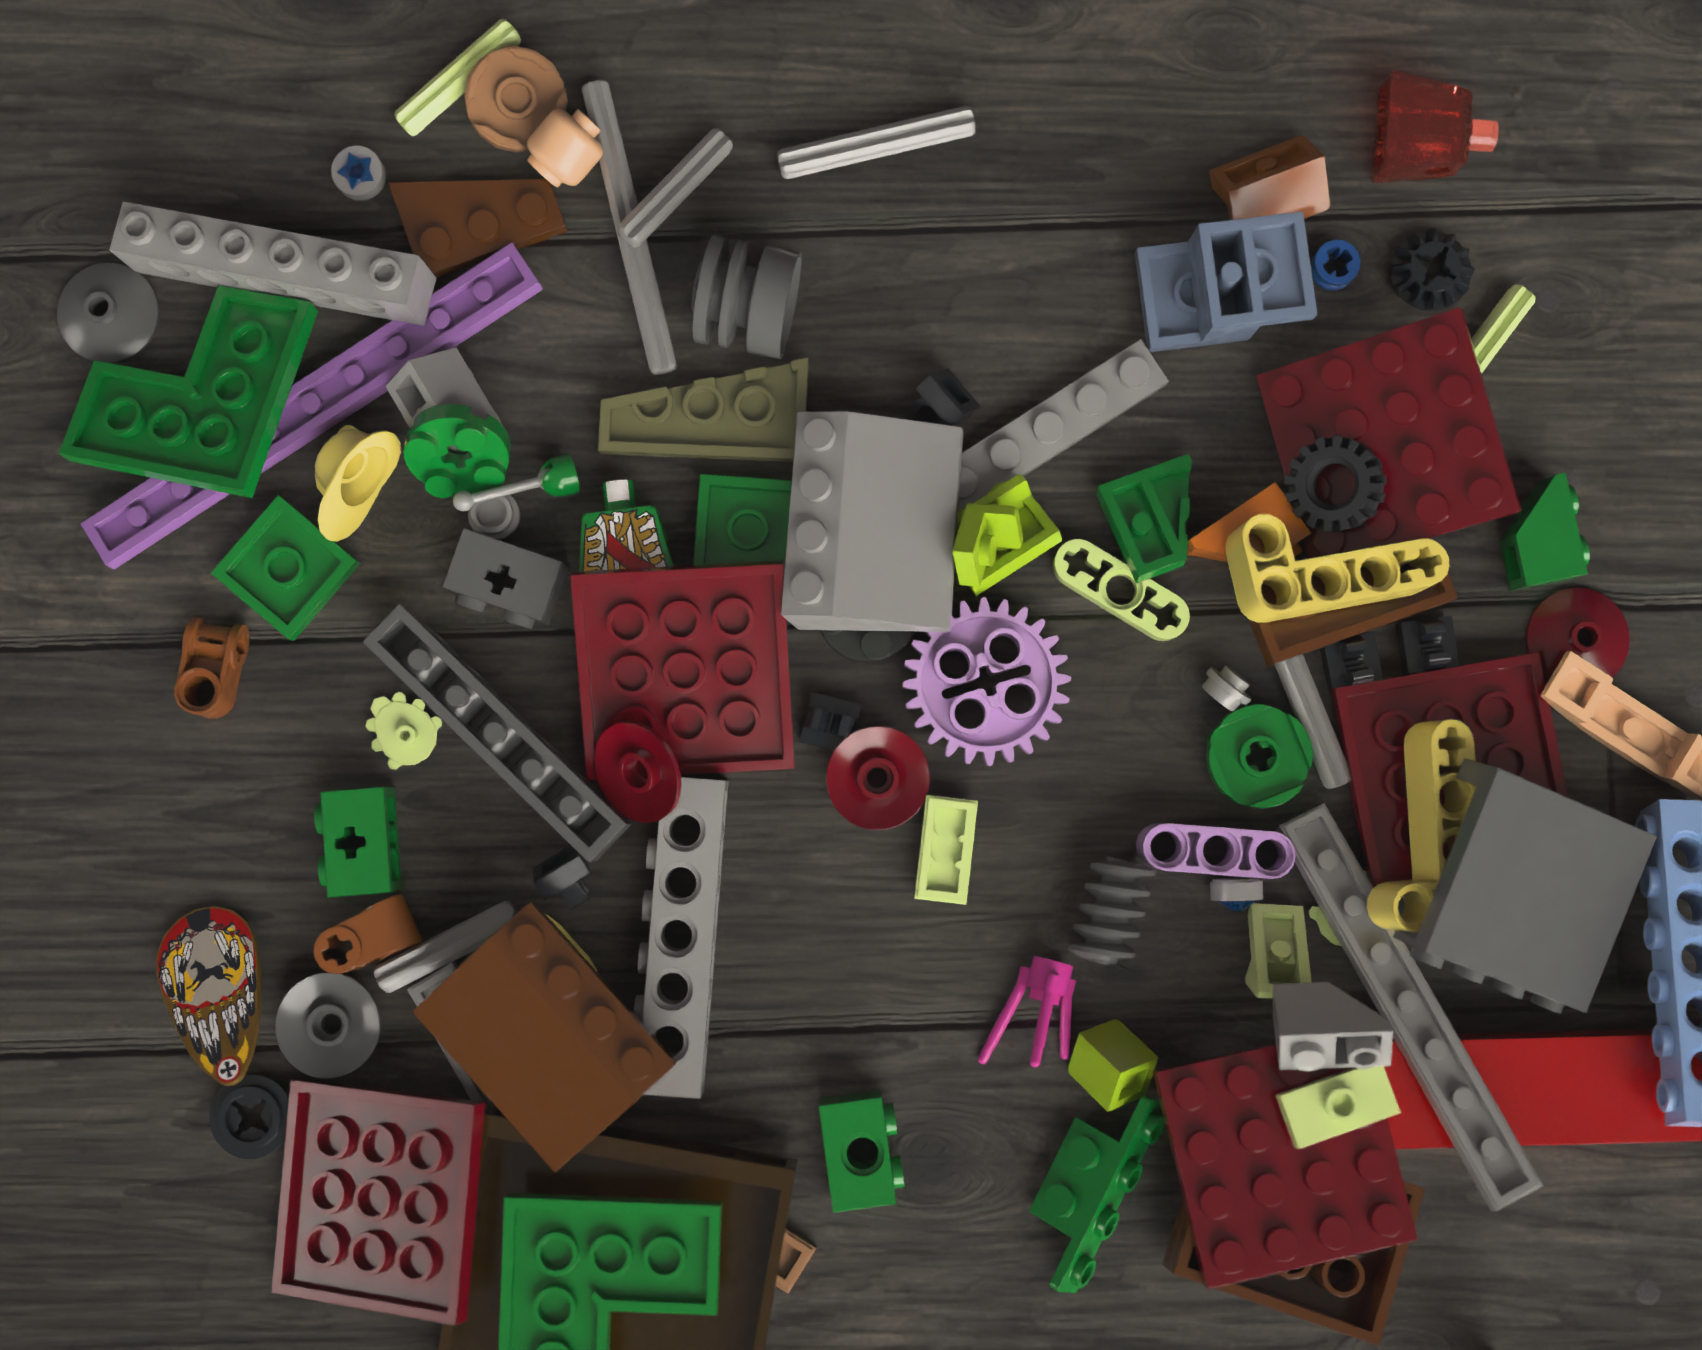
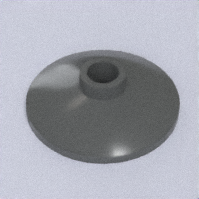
[57,263,160,364]
[275,972,381,1079]

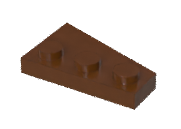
[388,179,568,278]

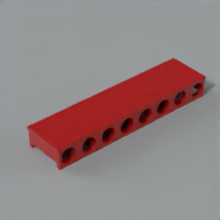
[1384,1027,1702,1149]

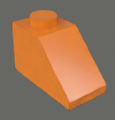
[1187,482,1311,563]

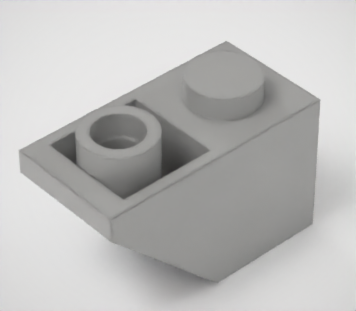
[386,347,503,454]
[1273,982,1393,1071]

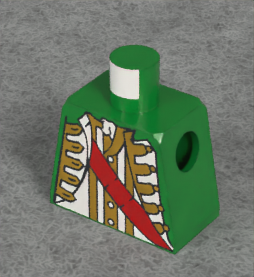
[579,480,676,571]

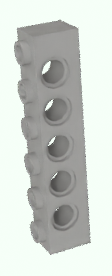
[109,202,436,326]
[634,777,729,1099]

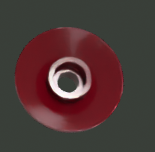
[1525,588,1630,681]
[594,721,681,823]
[826,726,930,830]

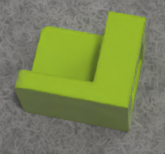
[1068,1019,1159,1112]

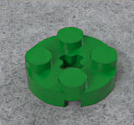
[403,404,511,498]
[1206,704,1313,808]

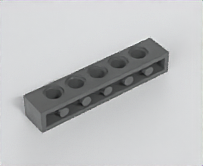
[363,604,633,863]

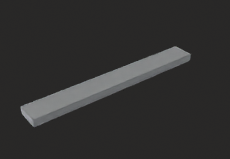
[1276,803,1543,1211]

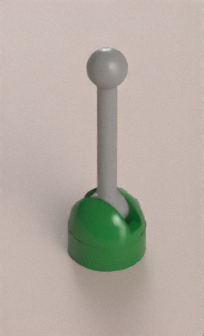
[453,453,580,511]

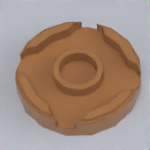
[464,46,568,153]

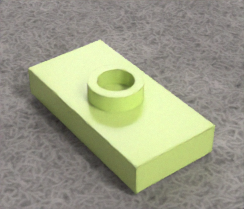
[914,795,978,905]
[1276,1066,1401,1149]

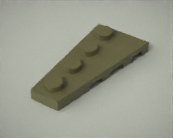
[598,358,809,462]

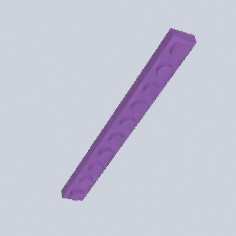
[80,243,543,570]

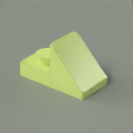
[1245,903,1311,999]

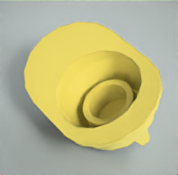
[314,425,401,542]

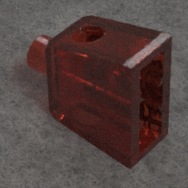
[1372,71,1498,183]

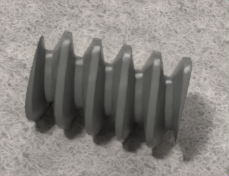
[1067,855,1157,970]

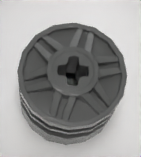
[691,234,802,359]

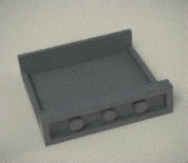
[1393,758,1657,1014]

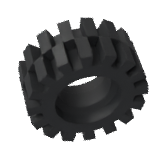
[1284,436,1387,532]

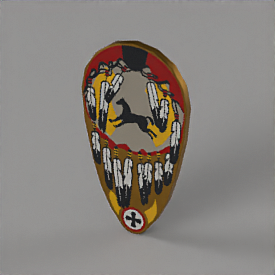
[156,906,261,1086]

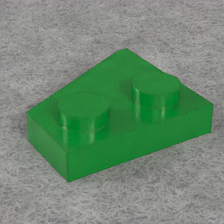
[1095,454,1192,583]

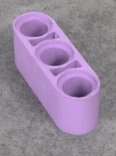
[1136,823,1296,879]

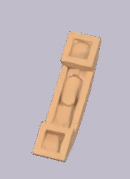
[1540,651,1702,801]

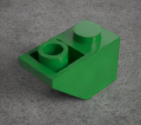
[1499,472,1590,591]

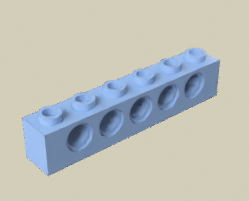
[1635,799,1702,1127]

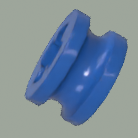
[1310,239,1361,291]

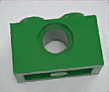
[819,1090,905,1213]

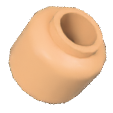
[527,109,603,188]

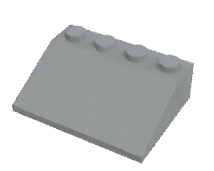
[781,411,963,632]

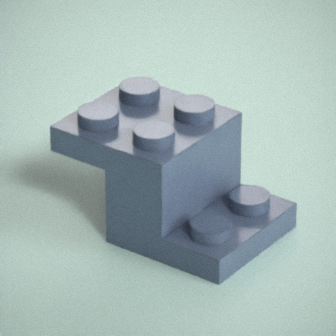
[1134,211,1317,352]

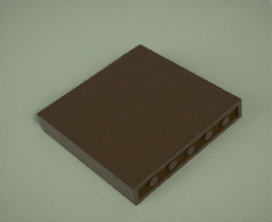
[438,1104,798,1350]

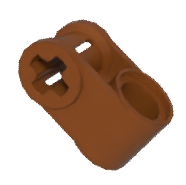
[174,616,249,719]
[313,894,423,974]

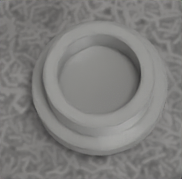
[468,495,520,540]
[1202,665,1252,712]

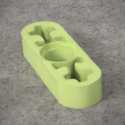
[1052,539,1190,641]

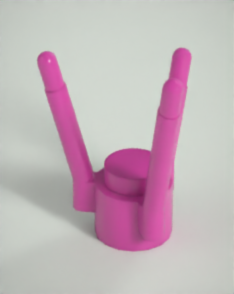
[978,956,1076,1067]

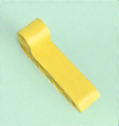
[1225,514,1449,623]
[1367,719,1477,932]

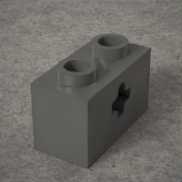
[443,528,569,630]

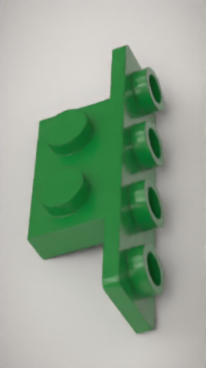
[1029,1095,1165,1293]

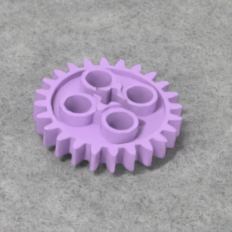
[902,597,1071,766]

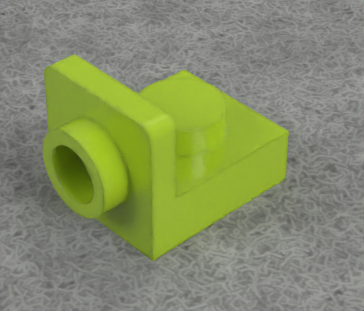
[952,503,1023,587]

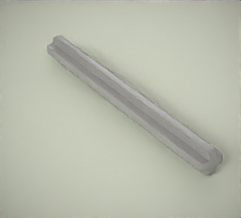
[582,80,677,375]

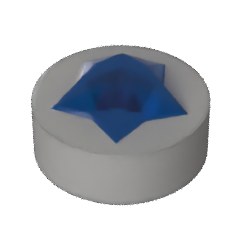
[331,146,386,201]
[1210,878,1263,911]

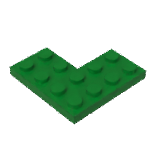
[59,285,318,498]
[499,1193,722,1350]

